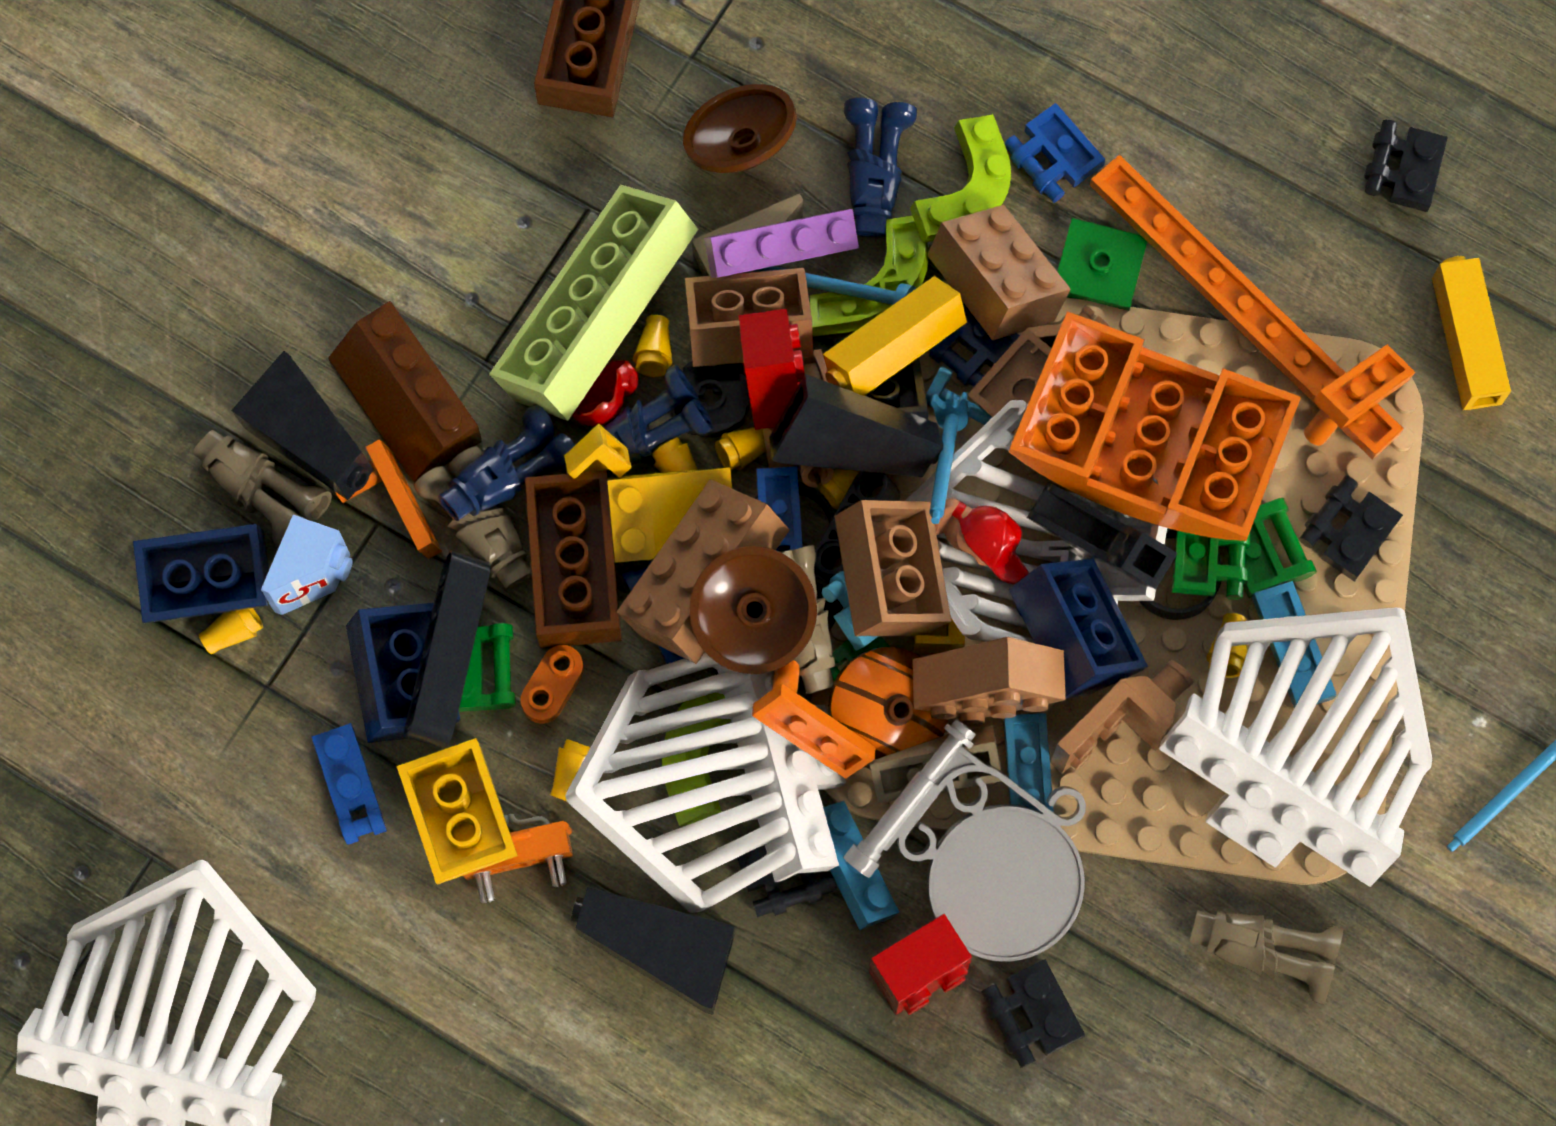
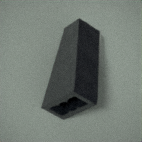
[231,351,374,500]
[769,374,943,477]
[571,887,735,1015]

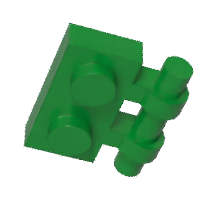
[1172,530,1251,600]

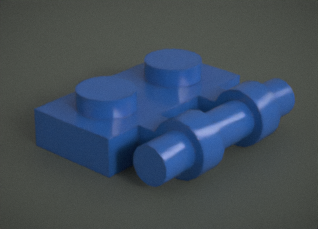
[1004,103,1106,203]

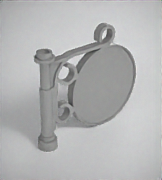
[843,719,1086,961]

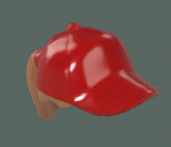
[935,498,1029,584]

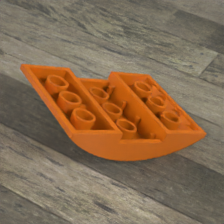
[1009,311,1301,541]

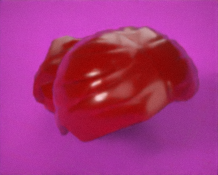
[571,360,638,427]

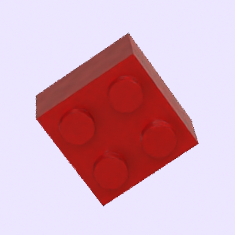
[738,308,805,430]
[869,913,972,1015]

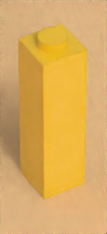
[1432,256,1511,411]
[823,276,967,396]

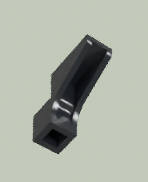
[1027,482,1178,590]

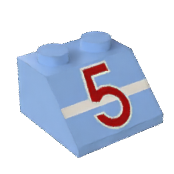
[261,515,353,615]

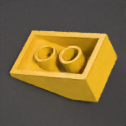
[607,467,732,563]
[397,738,518,885]

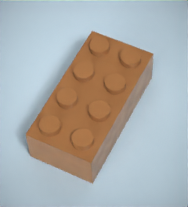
[617,479,790,664]

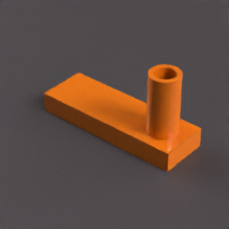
[1304,344,1415,446]
[335,439,442,559]
[752,660,876,779]

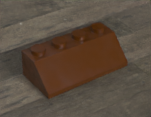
[328,301,482,484]

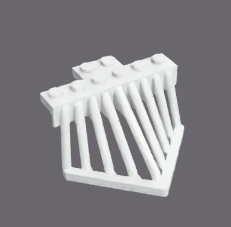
[905,400,1167,643]
[1159,607,1432,887]
[565,652,846,913]
[16,860,316,1126]

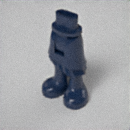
[844,98,917,238]
[603,365,714,477]
[438,404,575,521]

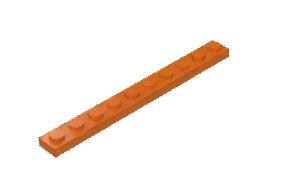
[1090,155,1404,460]

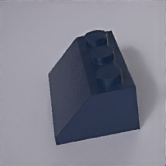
[133,524,269,623]
[1008,558,1148,699]
[346,603,460,743]

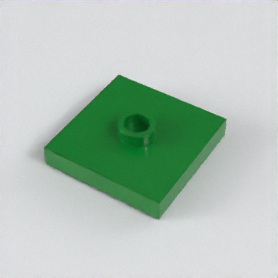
[1057,218,1147,311]

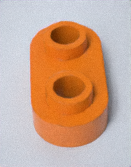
[521,645,584,724]

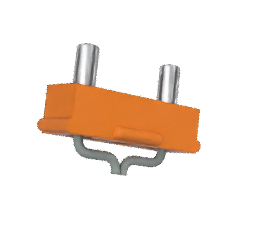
[463,814,573,903]

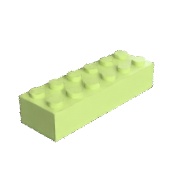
[489,185,699,421]

